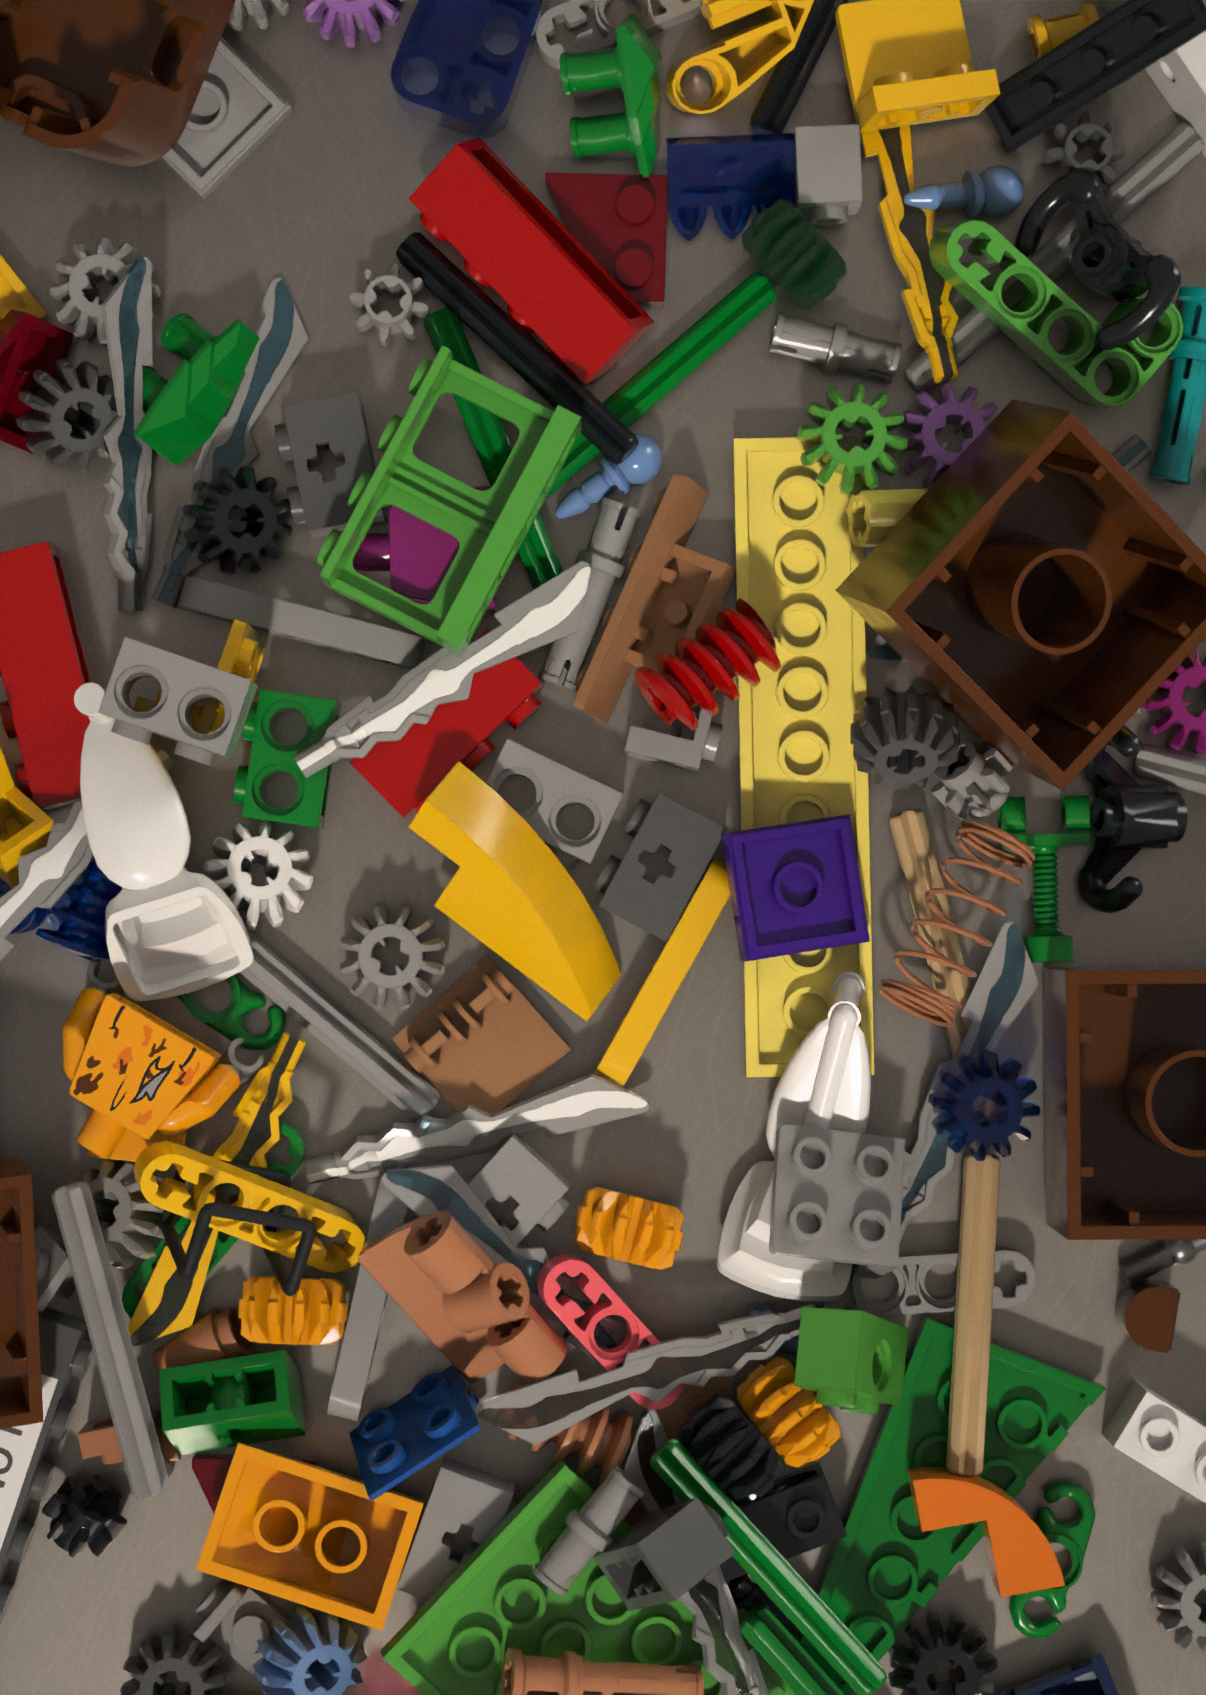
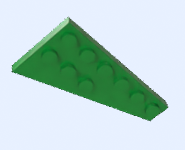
[798,1315,1106,1695]

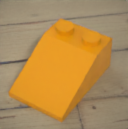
[195,1443,424,1631]

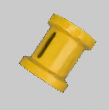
[1027,2,1099,62]

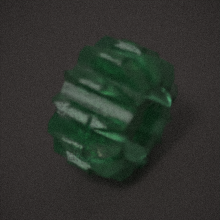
[741,199,847,309]

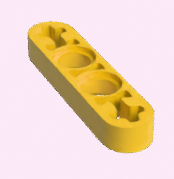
[593,856,730,1087]
[134,1141,365,1273]

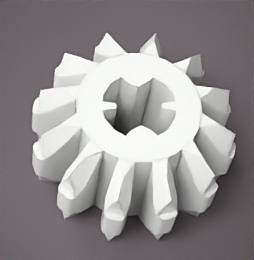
[203,820,313,930]

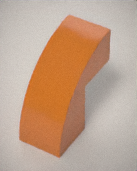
[907,1467,1065,1598]

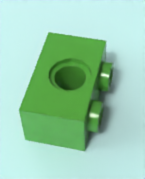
[794,1307,909,1415]

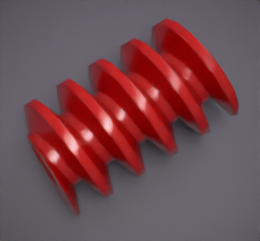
[634,598,781,731]

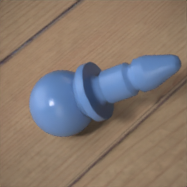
[904,165,1024,217]
[555,433,662,519]

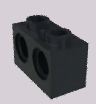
[720,1462,847,1582]

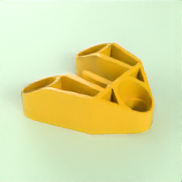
[665,0,814,114]

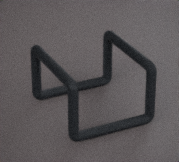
[160,1160,316,1296]

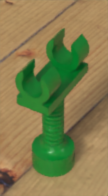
[997,795,1091,963]

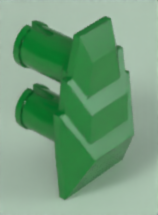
[560,14,662,178]
[124,313,260,467]

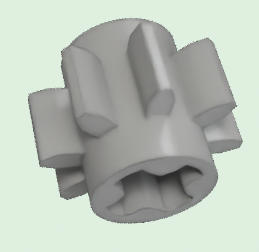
[349,263,430,347]
[931,738,1013,820]

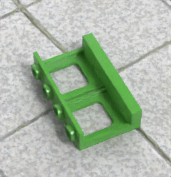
[317,345,582,656]

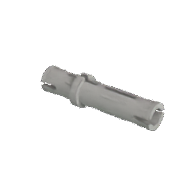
[538,498,641,691]

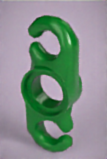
[174,974,286,1050]
[1008,1481,1096,1639]

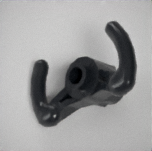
[1014,168,1182,350]
[1077,725,1188,913]

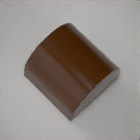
[1115,1279,1181,1354]

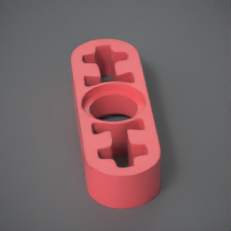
[537,1254,684,1410]

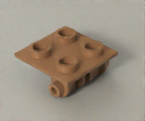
[392,954,571,1114]

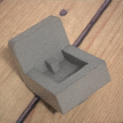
[35,1225,79,1315]

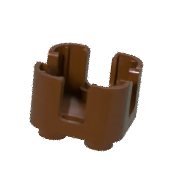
[0,0,235,167]

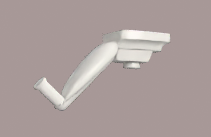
[74,682,254,1001]
[716,972,871,1302]

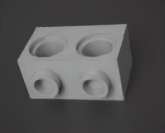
[98,637,258,767]
[486,739,623,870]

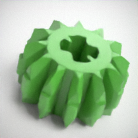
[797,383,908,495]

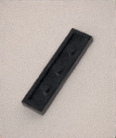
[985,0,1206,153]

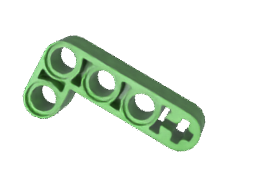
[929,220,1183,407]

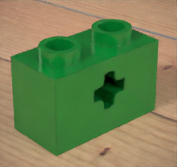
[159,1349,306,1455]

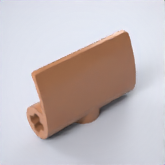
[358,1210,567,1384]

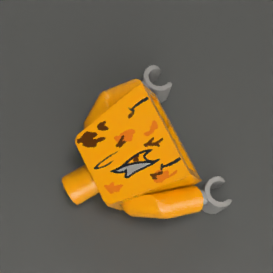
[62,959,264,1159]

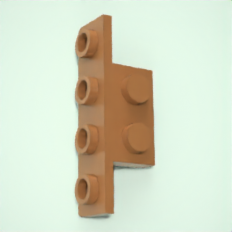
[573,472,736,724]

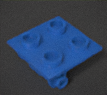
[349,1365,484,1501]

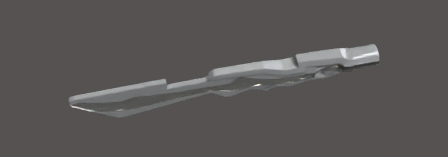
[475,1303,815,1446]
[622,1409,769,1695]

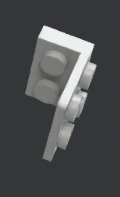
[769,1124,905,1279]

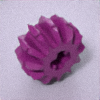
[1140,646,1206,755]

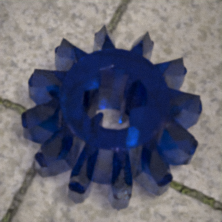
[928,1049,1040,1161]

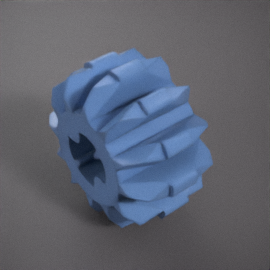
[253,1605,367,1695]

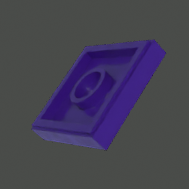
[721,814,870,962]

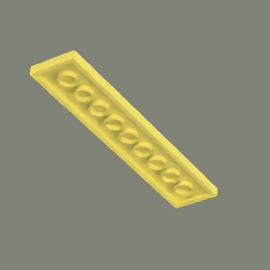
[733,436,874,1077]

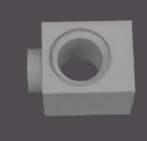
[792,124,863,226]

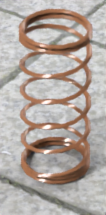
[878,819,1035,1027]

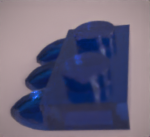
[666,133,795,241]

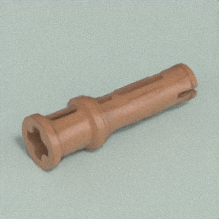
[501,1648,704,1695]

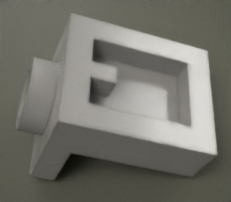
[624,707,723,773]
[193,1581,292,1677]

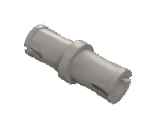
[768,312,902,384]
[532,1466,646,1597]

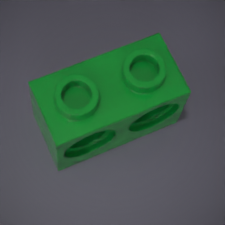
[233,689,342,829]

